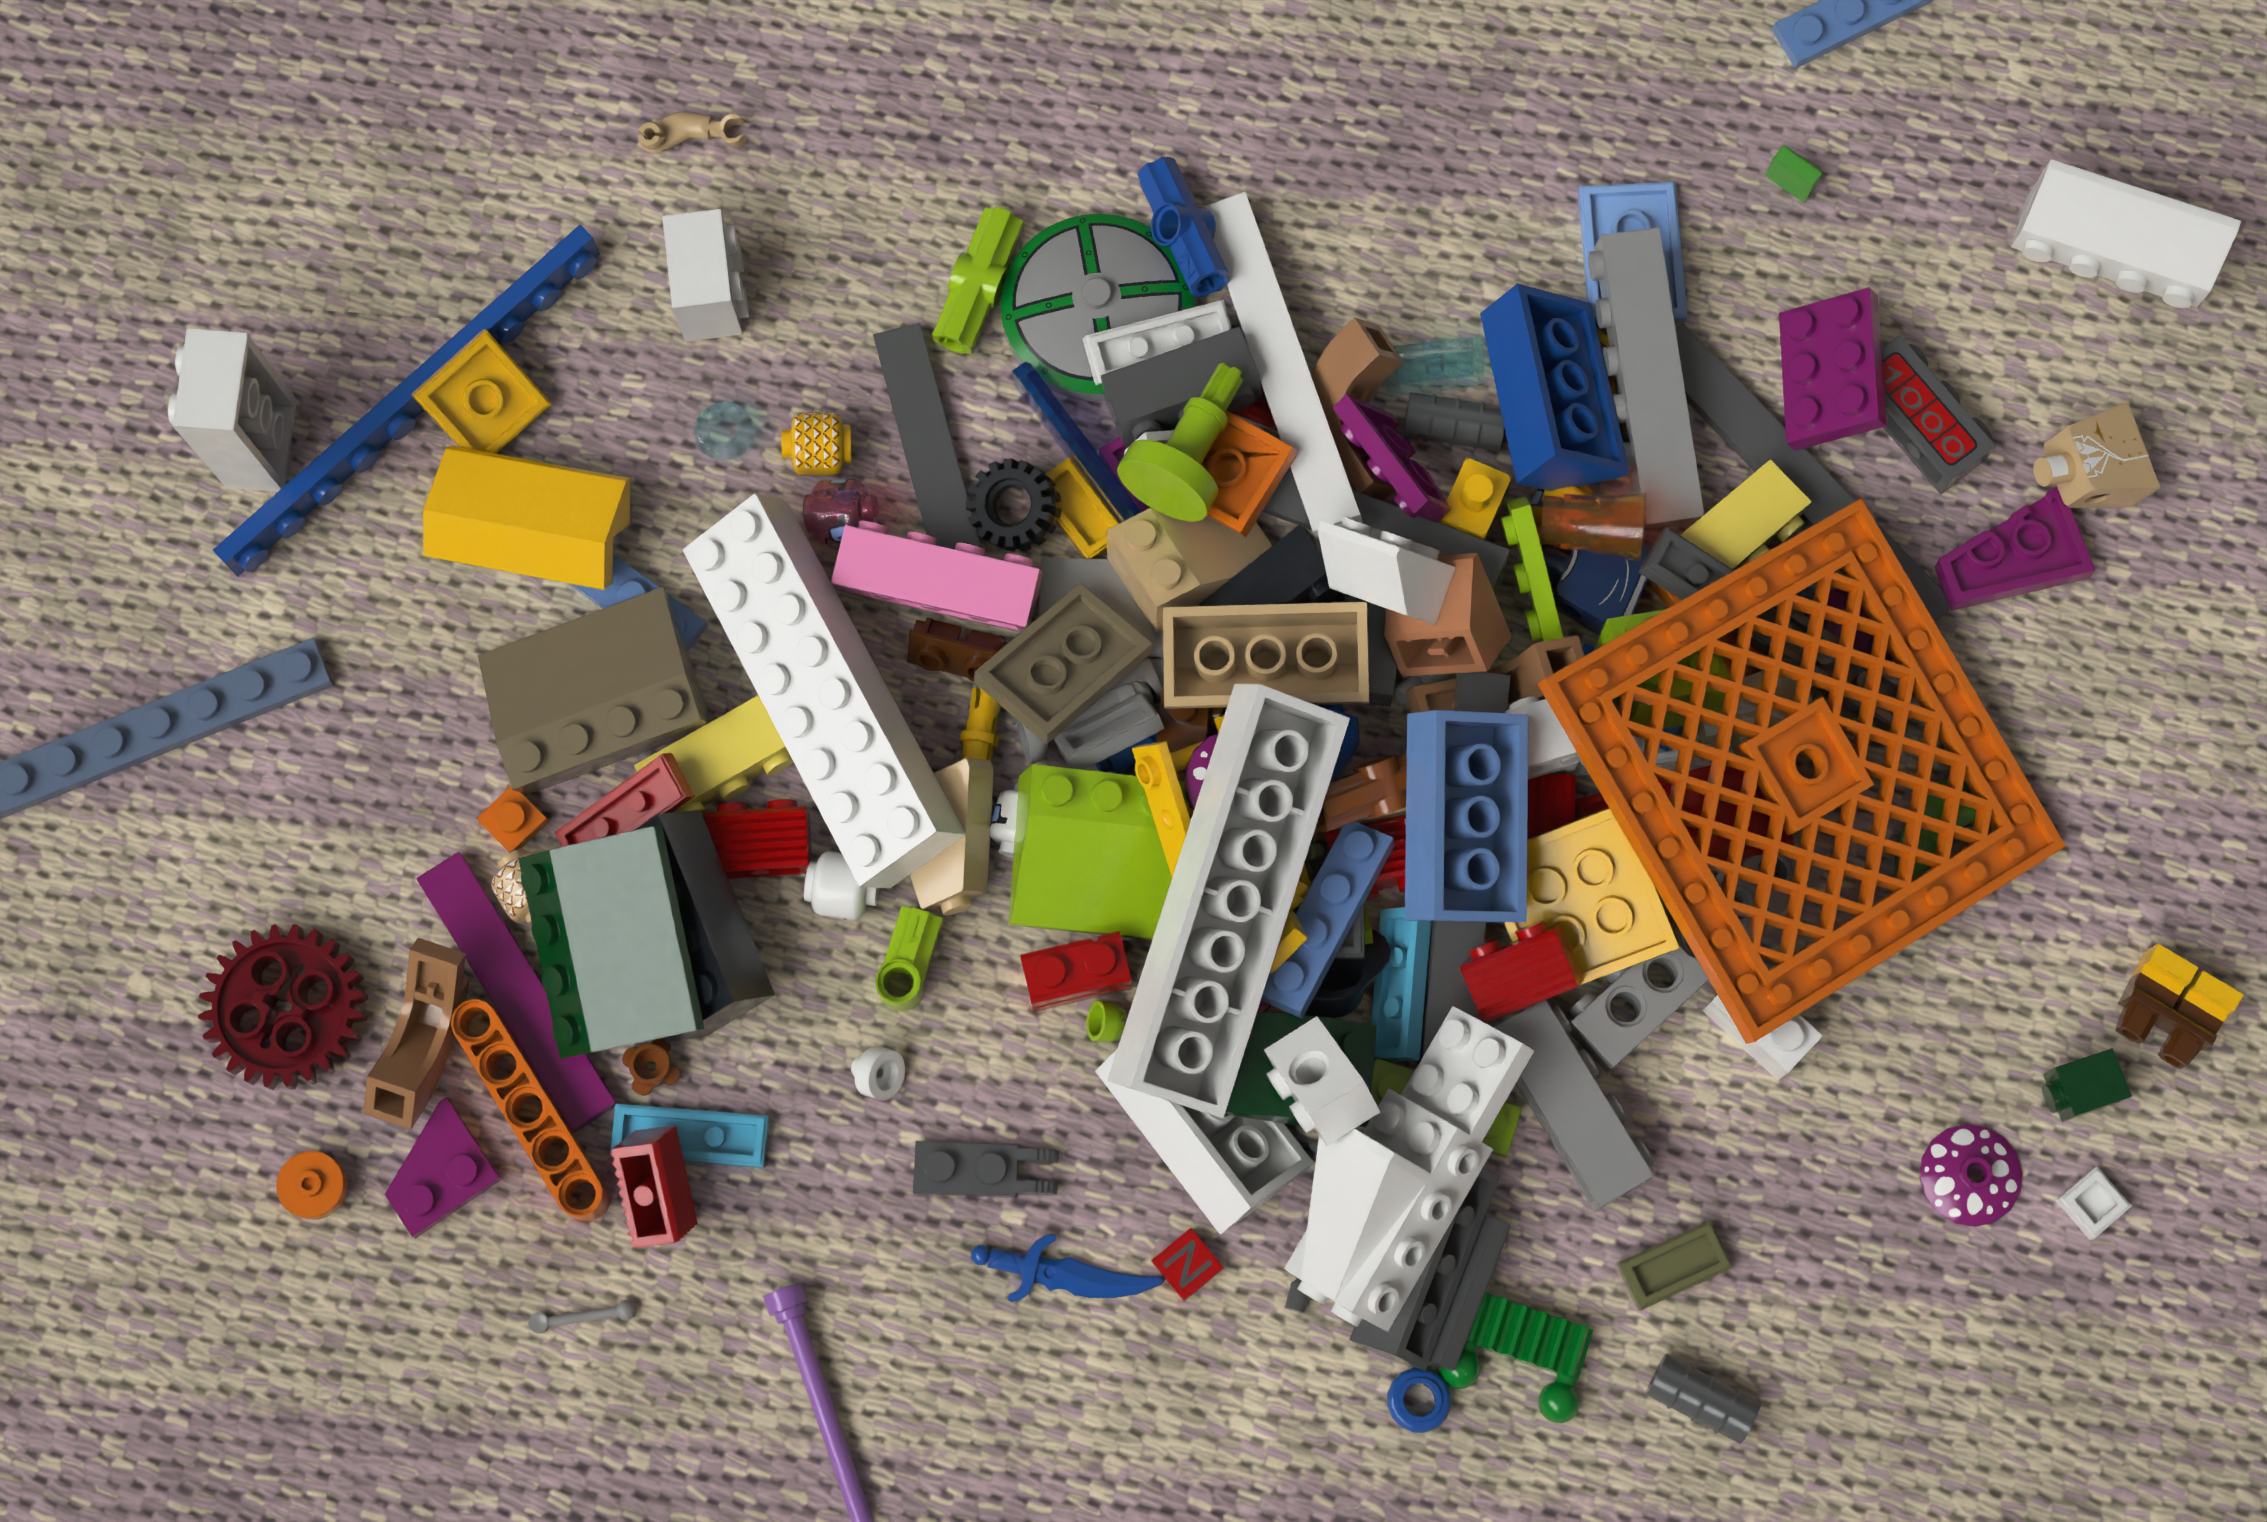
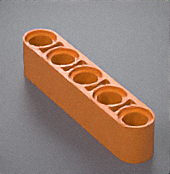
[451,999,610,1222]

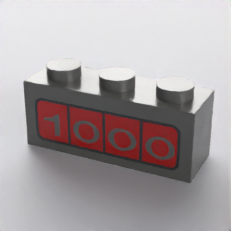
[1881,335,1996,495]

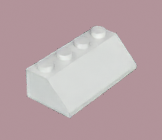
[2011,159,2241,308]
[1095,1048,1314,1235]

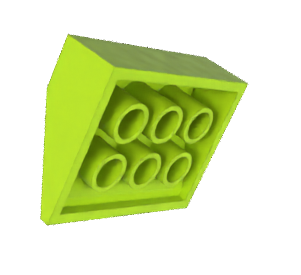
[1008,764,1188,940]

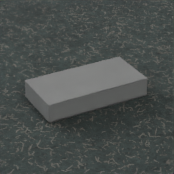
[1054,693,1165,770]

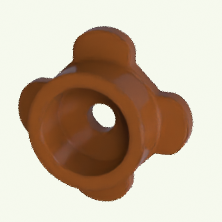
[622,1038,681,1096]

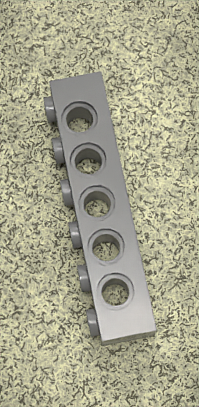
[1568,830,1828,1074]

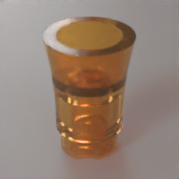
[1540,492,1646,563]

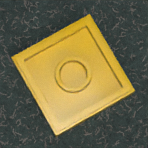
[411,329,552,454]

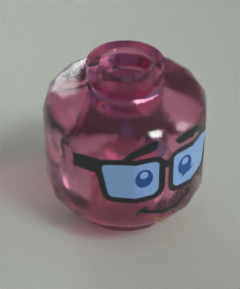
[803,479,879,544]

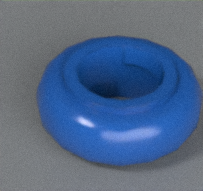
[1387,1368,1451,1433]

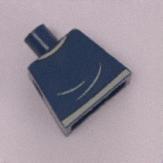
[1541,532,1652,636]

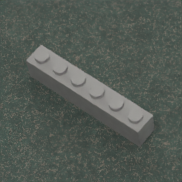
[1588,227,1705,532]

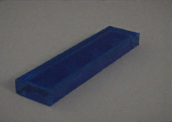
[1012,361,1141,523]

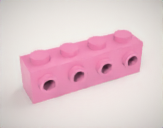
[831,521,1043,632]

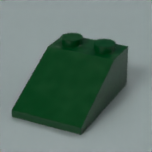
[1225,1011,1377,1129]

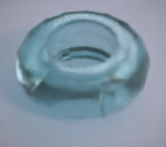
[694,402,755,461]

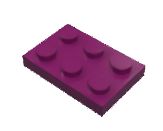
[1779,287,1887,451]

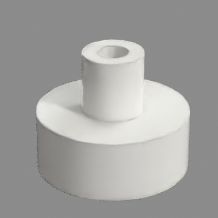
[851,1046,905,1101]

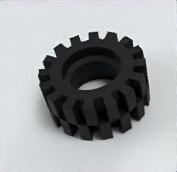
[966,458,1061,552]

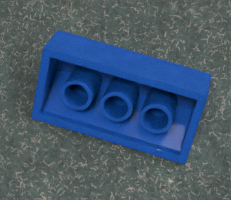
[1480,283,1630,491]

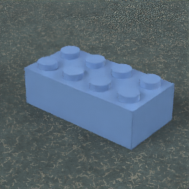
[1405,710,1528,923]

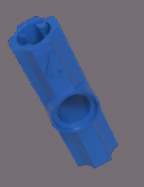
[1137,157,1230,297]

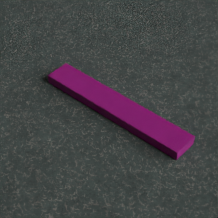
[416,852,617,1133]

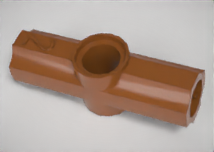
[1316,753,1407,832]

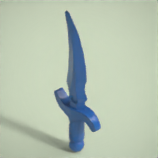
[971,1234,1164,1302]

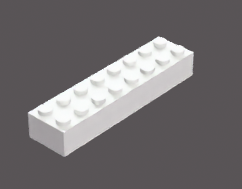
[682,493,966,889]
[1107,684,1350,1118]

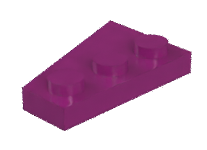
[1332,394,1451,523]

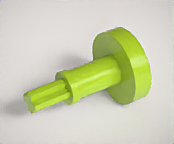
[1117,363,1244,522]

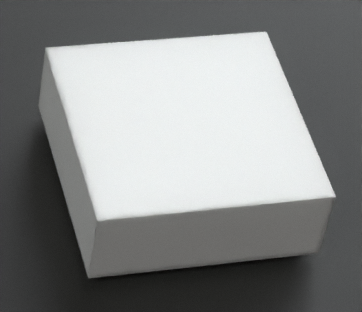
[2055,1166,2132,1240]

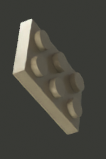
[974,583,1152,745]

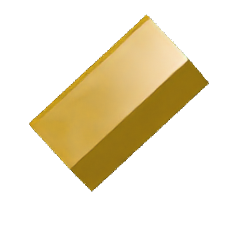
[423,446,630,590]

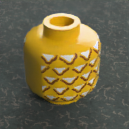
[781,412,851,476]

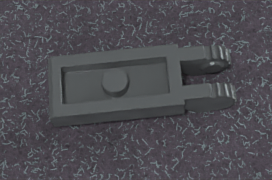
[913,1141,1059,1198]

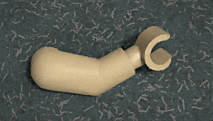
[637,112,747,153]

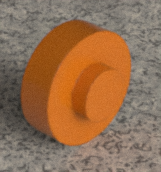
[276,1151,348,1220]

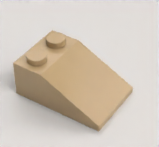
[1107,508,1272,635]

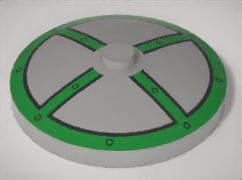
[1001,214,1194,401]

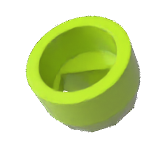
[1086,1000,1128,1043]

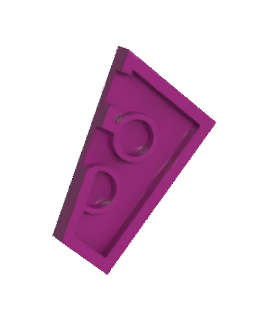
[1934,486,2095,611]

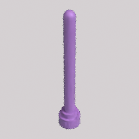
[763,1282,872,1522]

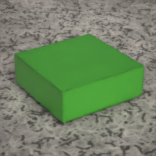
[1765,145,1822,203]

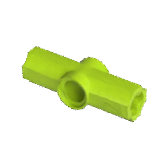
[932,206,1024,354]

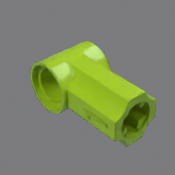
[875,906,944,1011]

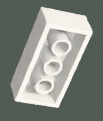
[168,329,297,492]

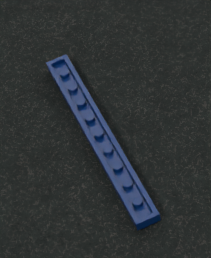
[213,225,600,577]

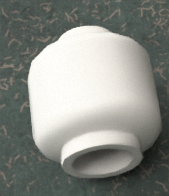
[804,851,879,921]

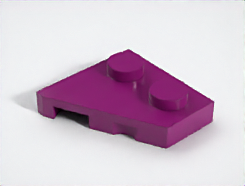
[384,1097,502,1239]

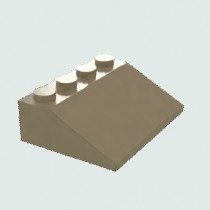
[478,587,711,795]

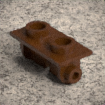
[907,617,1008,682]

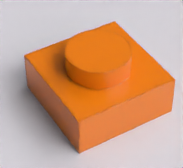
[476,786,550,853]

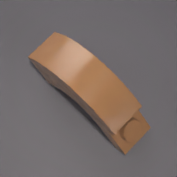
[1311,317,1404,500]
[1406,635,1585,713]
[363,938,470,1129]

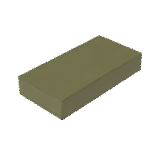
[1616,1220,1734,1311]

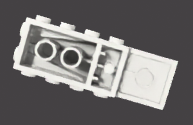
[1284,1006,1534,1332]

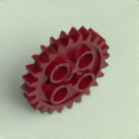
[198,924,369,1090]

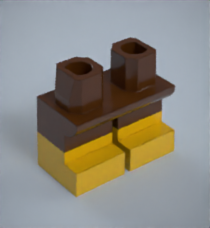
[2115,943,2244,1069]

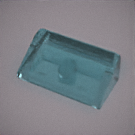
[1385,337,1484,397]

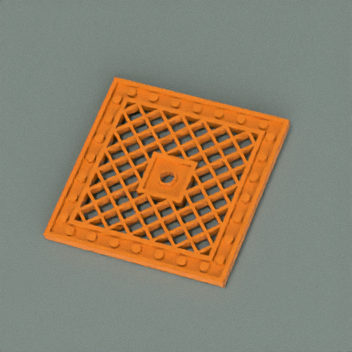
[1537,498,2066,1044]

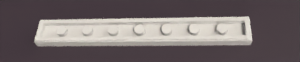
[1204,192,1363,539]

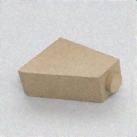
[910,758,994,916]

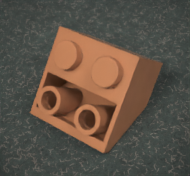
[1384,553,1512,676]

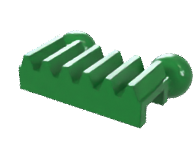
[1439,1292,1593,1423]

